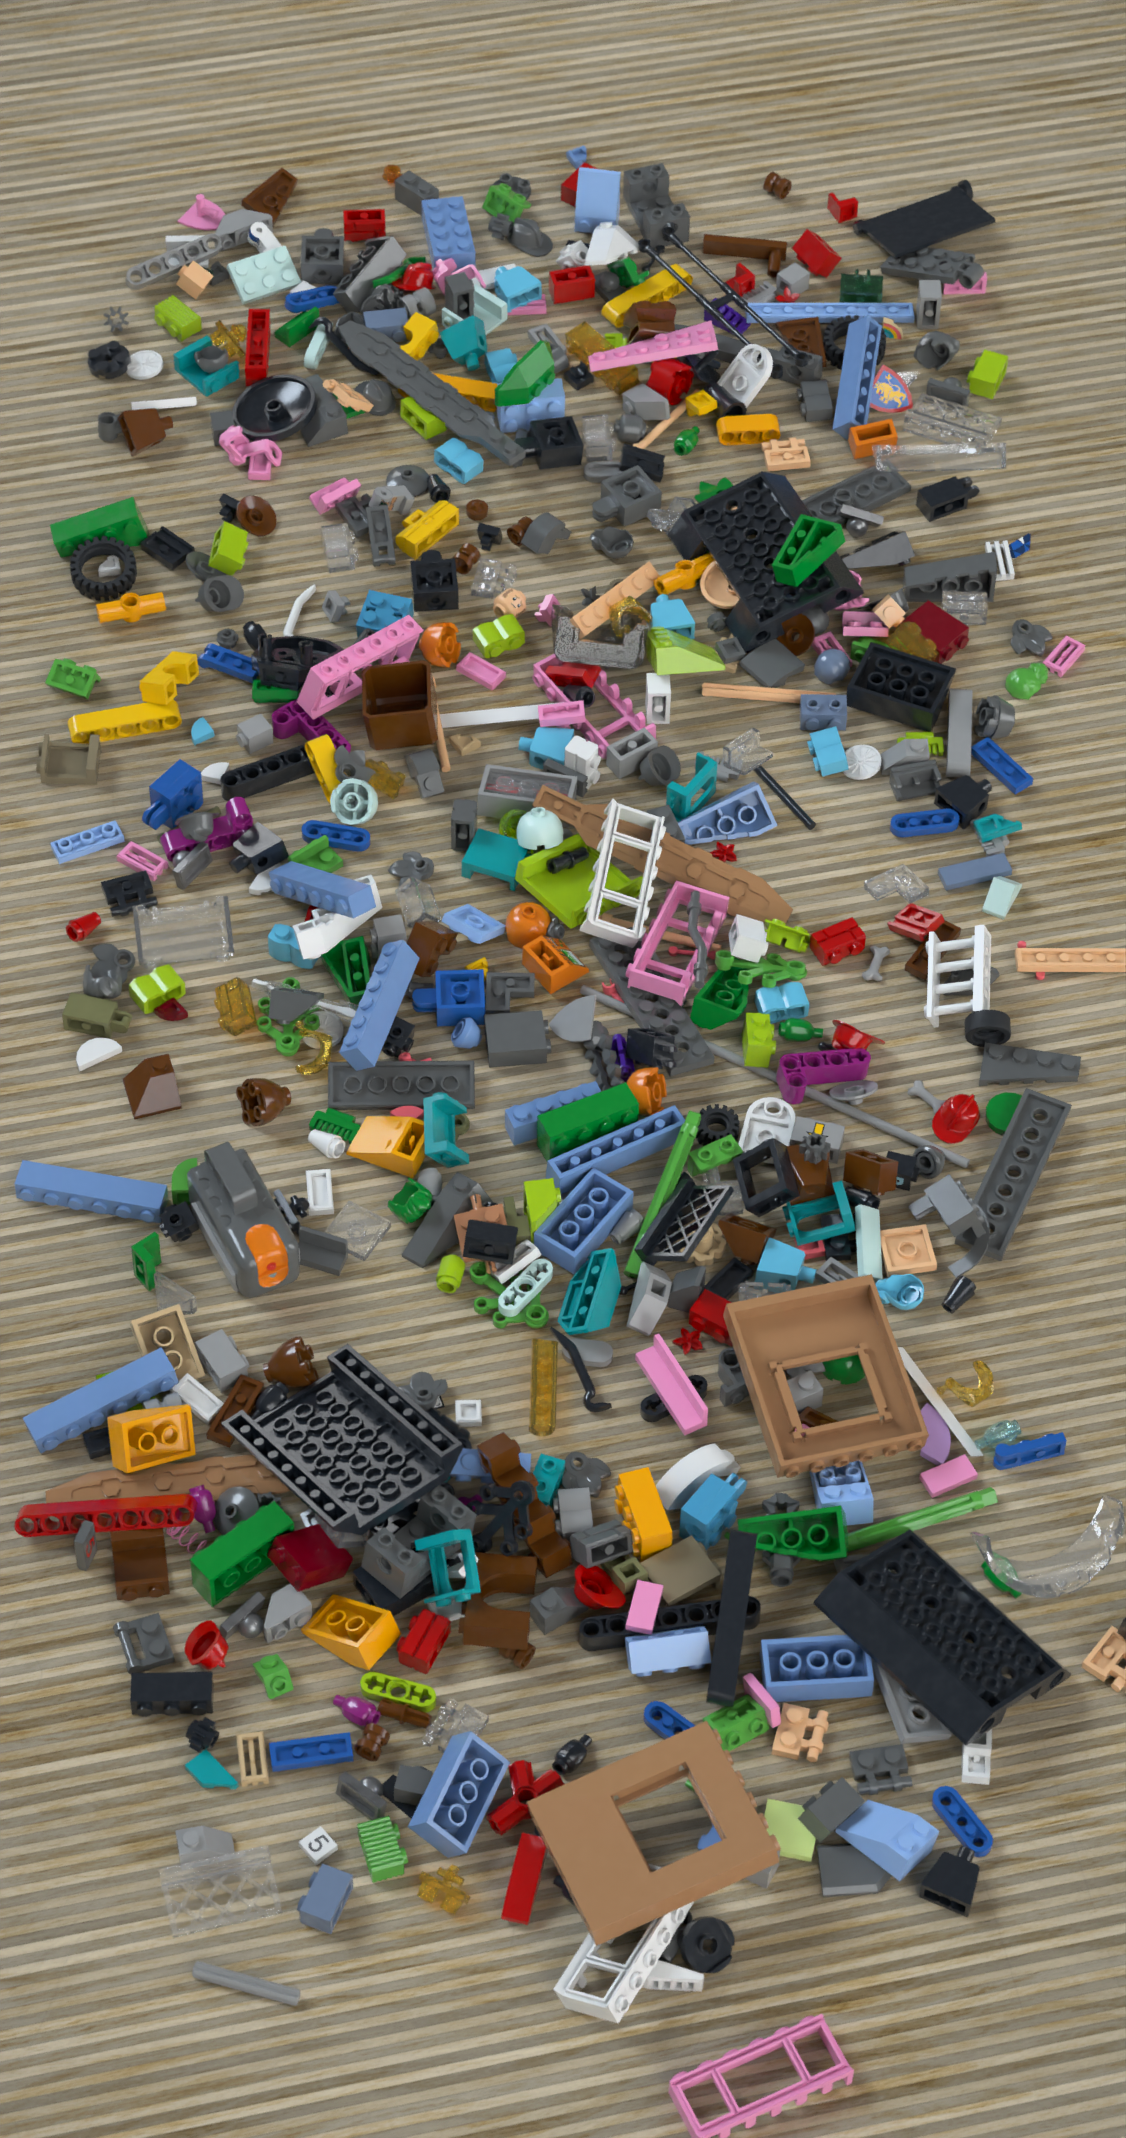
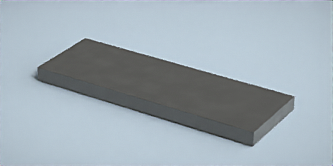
[802,460,911,525]
[328,1060,475,1110]

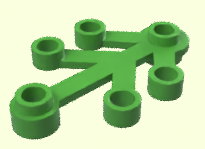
[715,950,807,988]
[257,977,321,1056]
[470,1262,549,1328]

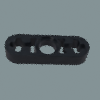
[640,1375,708,1422]

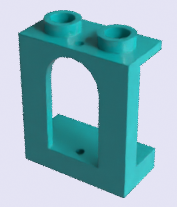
[666,752,717,822]
[782,1180,856,1246]
[415,1529,481,1607]

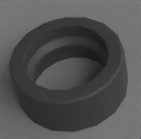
[964,1010,1011,1047]

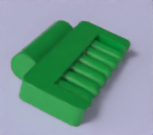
[309,1108,360,1145]

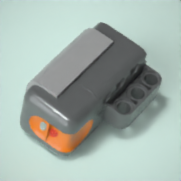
[187,1142,300,1298]

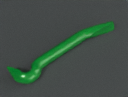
[373,257,426,288]

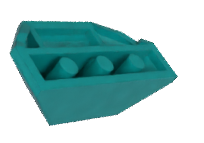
[557,1248,622,1335]

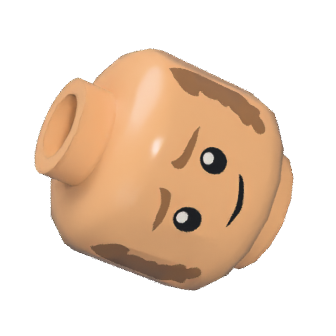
[493,588,526,618]

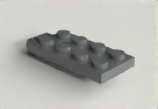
[880,247,984,289]

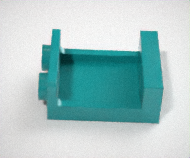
[462,828,533,891]
[423,1092,469,1168]

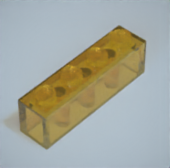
[565,321,639,396]

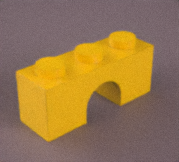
[399,312,439,361]
[139,651,199,705]

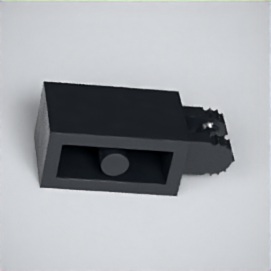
[916,476,980,522]
[626,1028,678,1070]

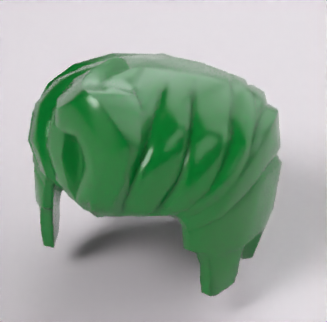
[388,1177,432,1224]

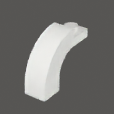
[656,1443,741,1510]

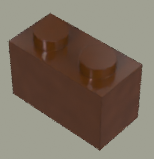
[843,1149,898,1195]

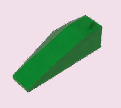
[737,1506,848,1561]

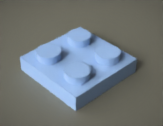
[441,904,505,944]

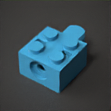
[356,590,414,638]
[679,1473,747,1551]

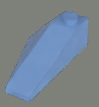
[677,782,778,845]

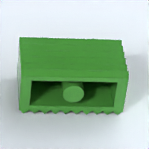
[357,1816,408,1883]

